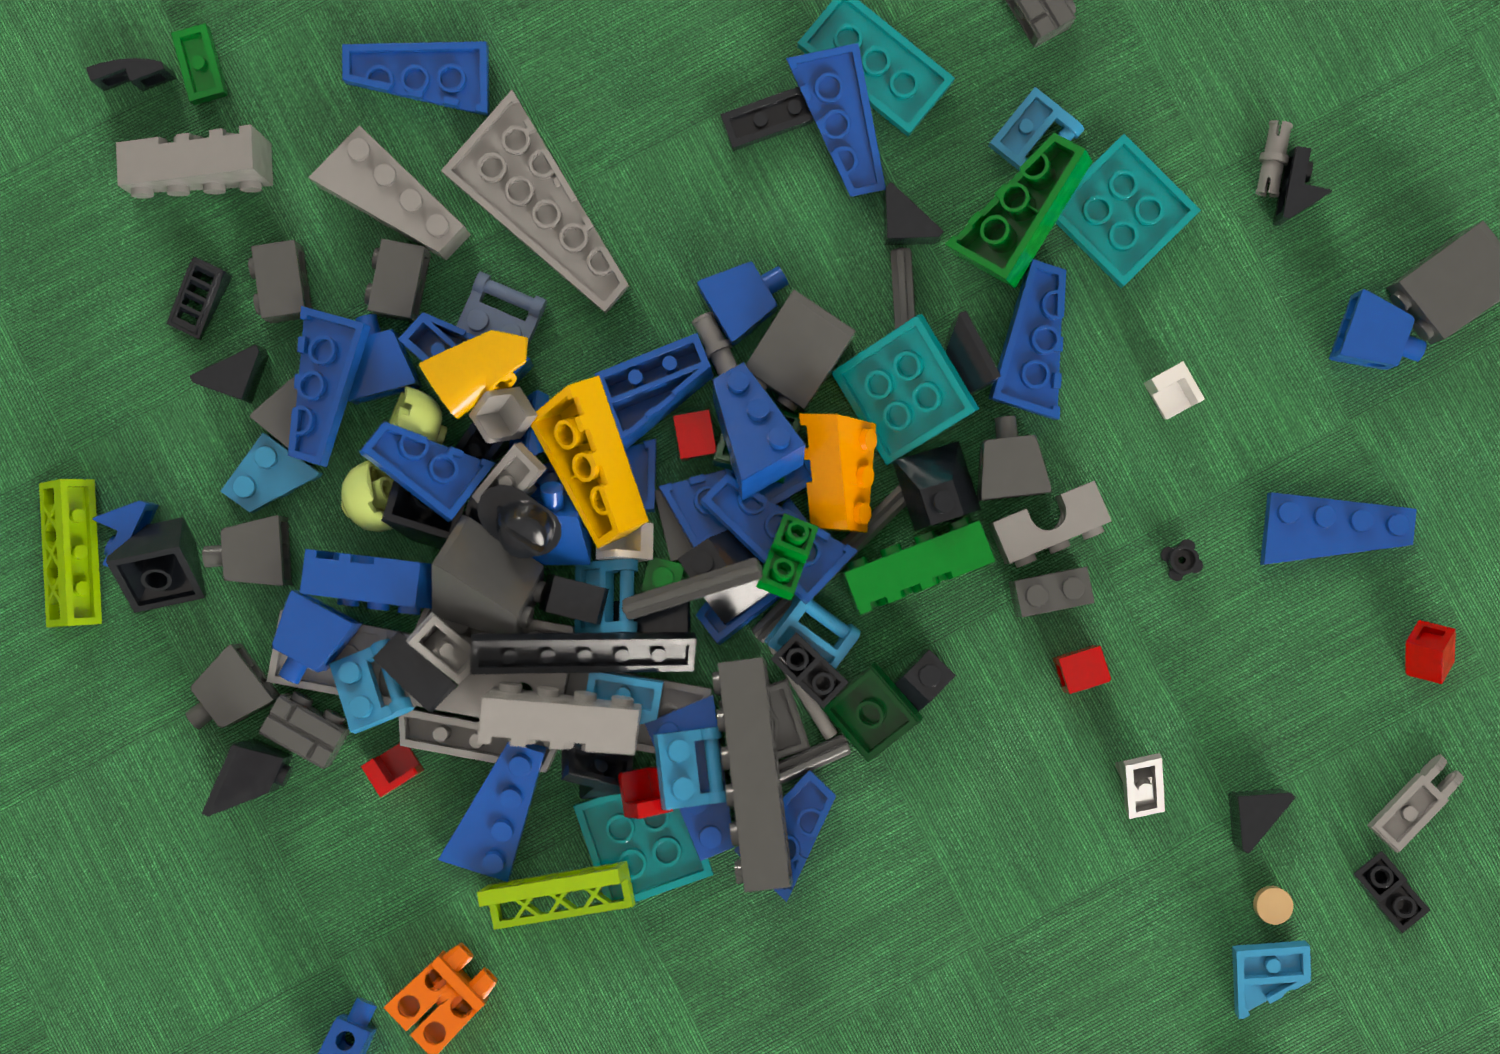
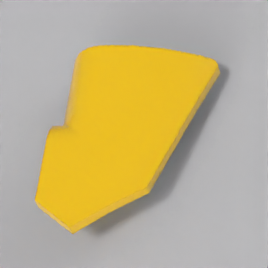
[419,330,528,419]

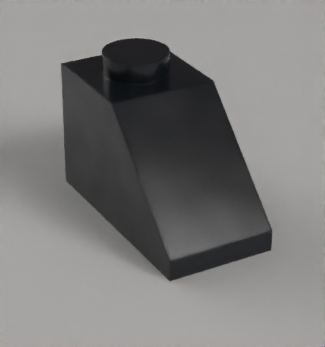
[893,648,956,711]

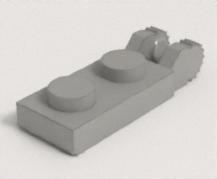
[1367,754,1464,853]

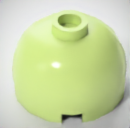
[389,386,447,445]
[341,460,393,532]

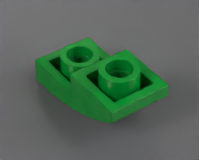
[756,513,819,601]

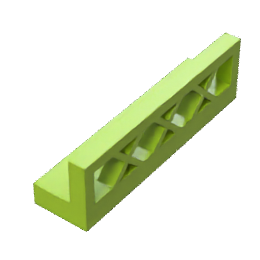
[39,479,102,628]
[477,861,636,930]

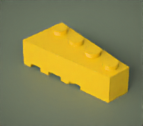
[530,375,649,548]

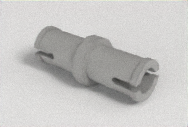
[1255,120,1293,197]
[692,312,738,376]

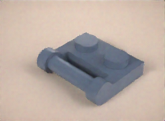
[456,271,547,349]

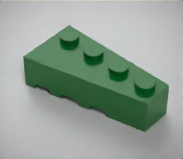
[945,133,1093,288]
[841,517,996,615]

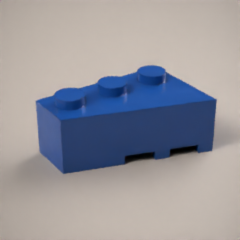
[398,312,534,408]
[595,333,714,449]
[713,362,805,501]
[299,549,432,615]

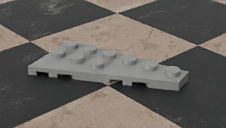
[441,90,629,314]

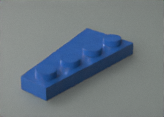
[342,41,489,116]
[658,460,812,548]
[1260,492,1417,565]

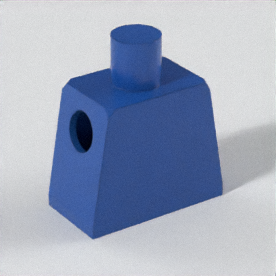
[697,262,789,347]
[1329,289,1427,370]
[348,314,422,405]
[531,481,593,565]
[272,590,363,684]
[318,997,377,1054]

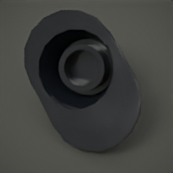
[478,485,561,558]

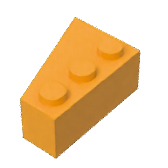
[799,414,877,533]

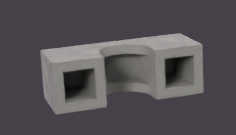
[988,481,1112,568]

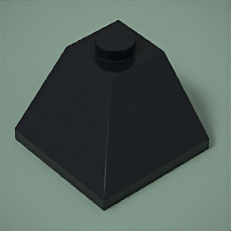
[944,310,1001,395]
[892,441,981,531]
[381,480,465,550]
[106,517,206,613]
[678,530,771,624]
[201,738,293,817]

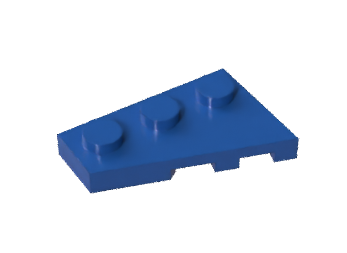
[359,421,495,522]
[734,770,837,902]

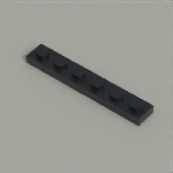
[470,632,697,675]

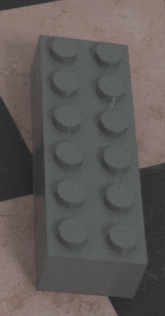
[712,657,793,892]

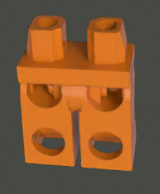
[383,942,498,1054]

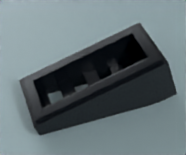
[166,256,233,340]

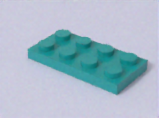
[797,0,955,137]

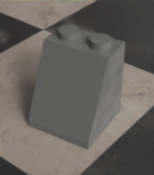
[1387,221,1500,344]
[746,289,856,413]
[432,515,548,634]

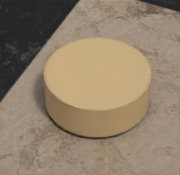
[1253,886,1293,925]

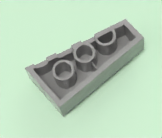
[116,124,273,199]
[308,125,471,260]
[477,682,642,755]

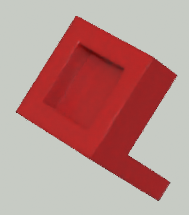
[673,410,716,462]
[1405,620,1456,684]
[1052,645,1111,694]
[361,743,424,798]
[618,766,673,819]

